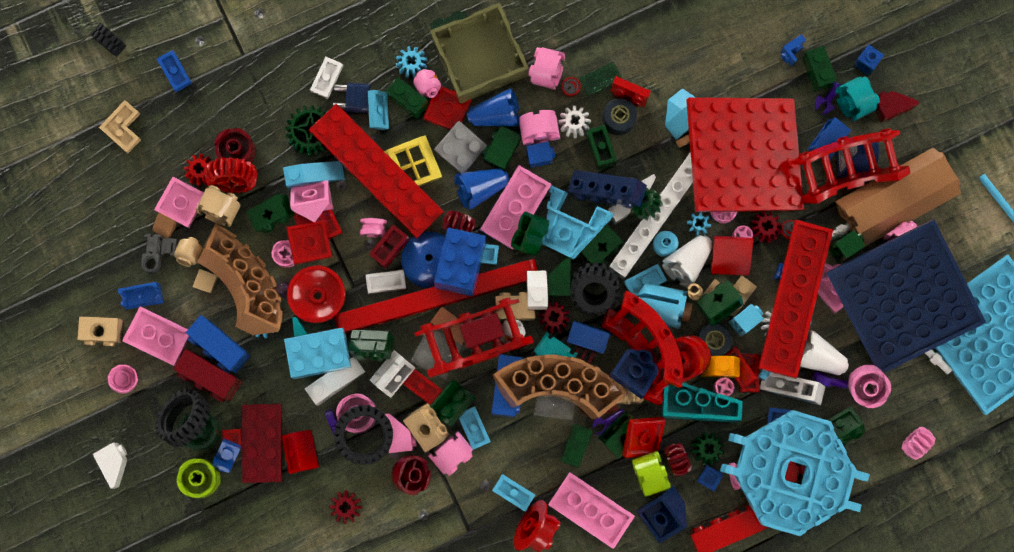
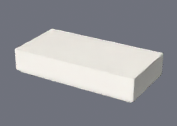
[366,270,406,294]

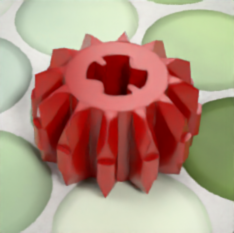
[184,154,211,187]

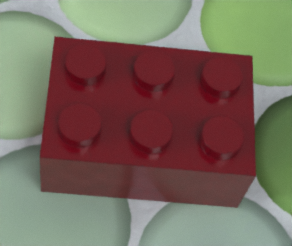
[173,349,243,402]

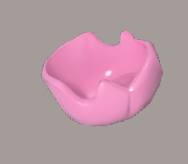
[108,365,138,394]

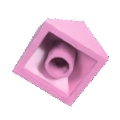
[290,180,333,222]

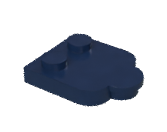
[609,349,658,399]

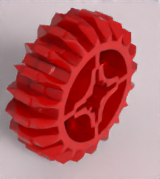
[205,157,257,194]

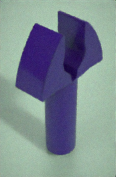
[815,82,841,115]
[812,372,848,389]
[325,409,337,434]
[592,409,625,435]

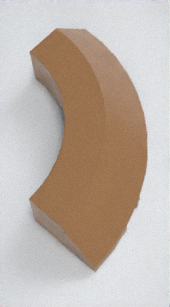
[197,223,282,335]
[493,354,628,419]

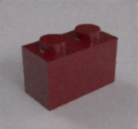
[459,311,504,350]

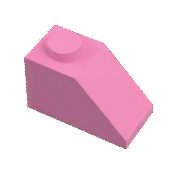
[385,414,417,453]

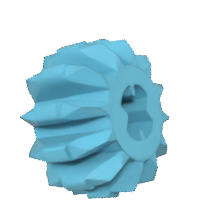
[396,46,428,79]

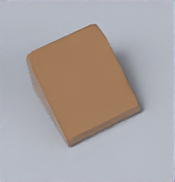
[152,213,178,238]

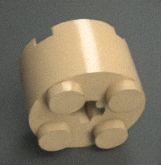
[195,185,241,227]

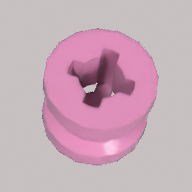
[732,225,753,238]
[713,377,734,396]

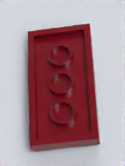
[242,404,282,483]

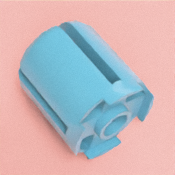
[639,284,687,329]

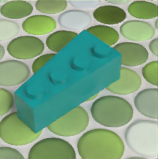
[661,382,742,423]

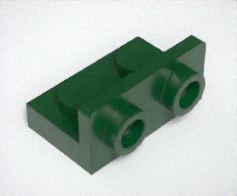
[430,379,476,428]
[828,406,865,446]

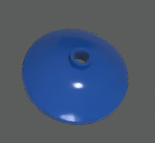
[401,232,446,288]

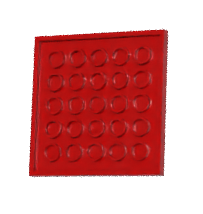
[686,97,804,212]

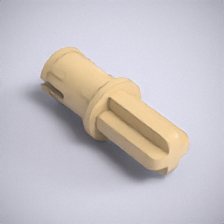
[688,283,703,301]

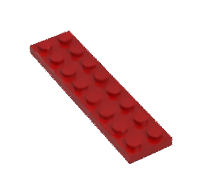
[309,103,444,239]
[758,220,833,379]

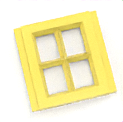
[384,135,442,187]

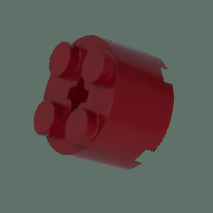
[214,128,257,163]

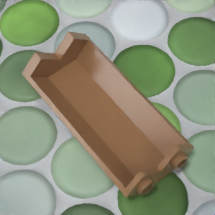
[835,148,961,248]

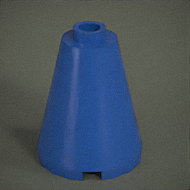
[467,88,520,127]
[454,168,509,210]

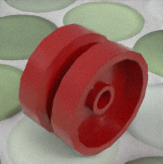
[661,335,711,381]

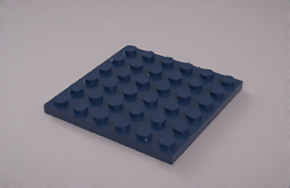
[826,219,986,373]

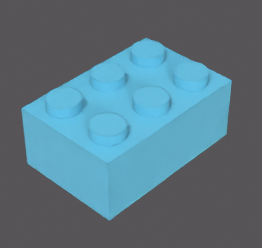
[284,328,351,379]

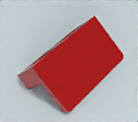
[281,430,319,474]

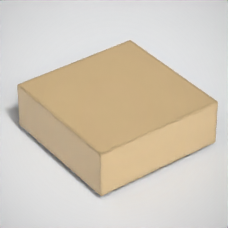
[193,269,218,294]

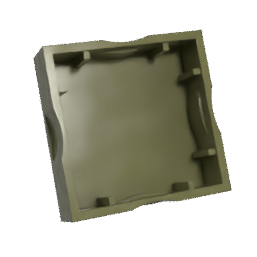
[430,3,529,104]

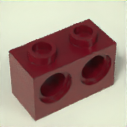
[369,225,409,269]

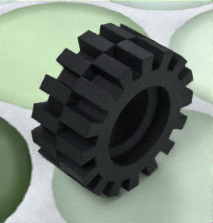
[90,23,127,57]

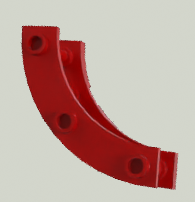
[792,128,911,204]
[602,291,683,405]
[414,297,534,378]

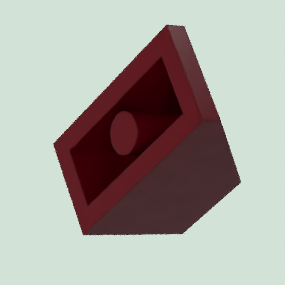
[875,91,920,123]

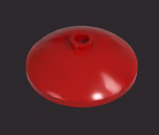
[287,265,345,323]

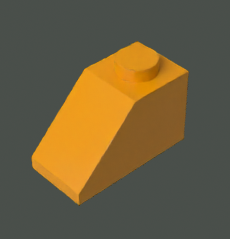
[701,356,740,378]

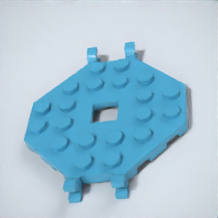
[720,410,870,536]

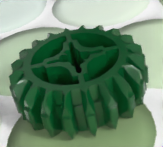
[285,105,328,156]

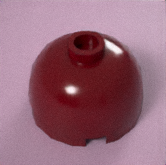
[391,455,431,495]

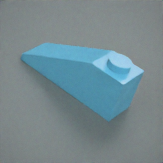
[283,161,345,190]

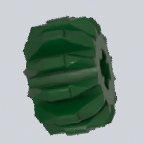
[631,188,663,221]
[692,432,725,465]

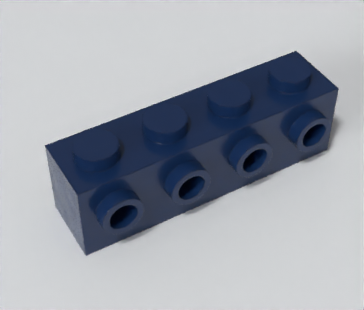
[568,170,647,209]

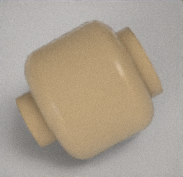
[174,237,203,267]

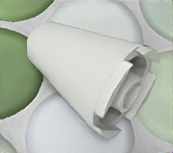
[662,235,713,288]
[800,330,849,375]

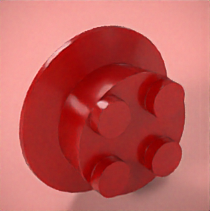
[513,500,561,552]

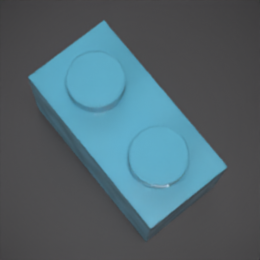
[728,304,764,337]

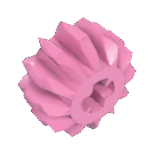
[901,427,936,460]

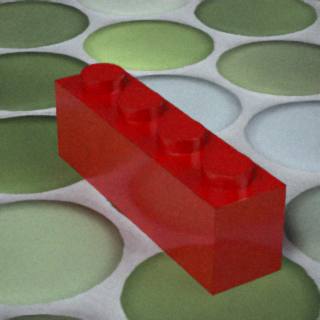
[689,504,769,552]

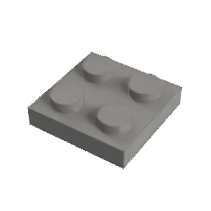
[434,121,487,173]

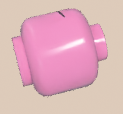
[413,69,441,98]

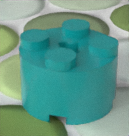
[836,77,880,121]
[534,332,578,358]

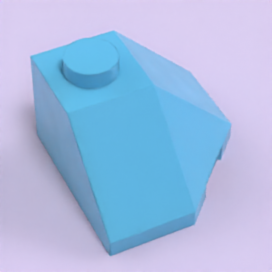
[665,89,696,141]

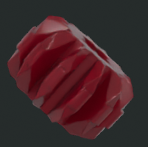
[442,211,475,233]
[750,211,783,243]
[538,301,570,334]
[664,443,692,477]
[329,490,363,524]

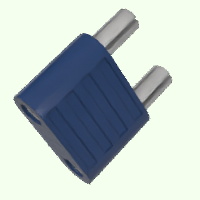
[333,83,370,113]

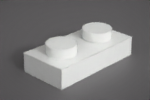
[310,57,343,99]

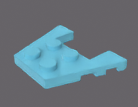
[542,185,614,259]

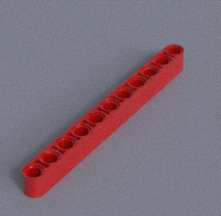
[334,259,538,334]

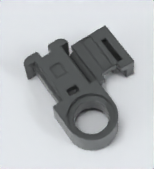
[141,234,180,273]

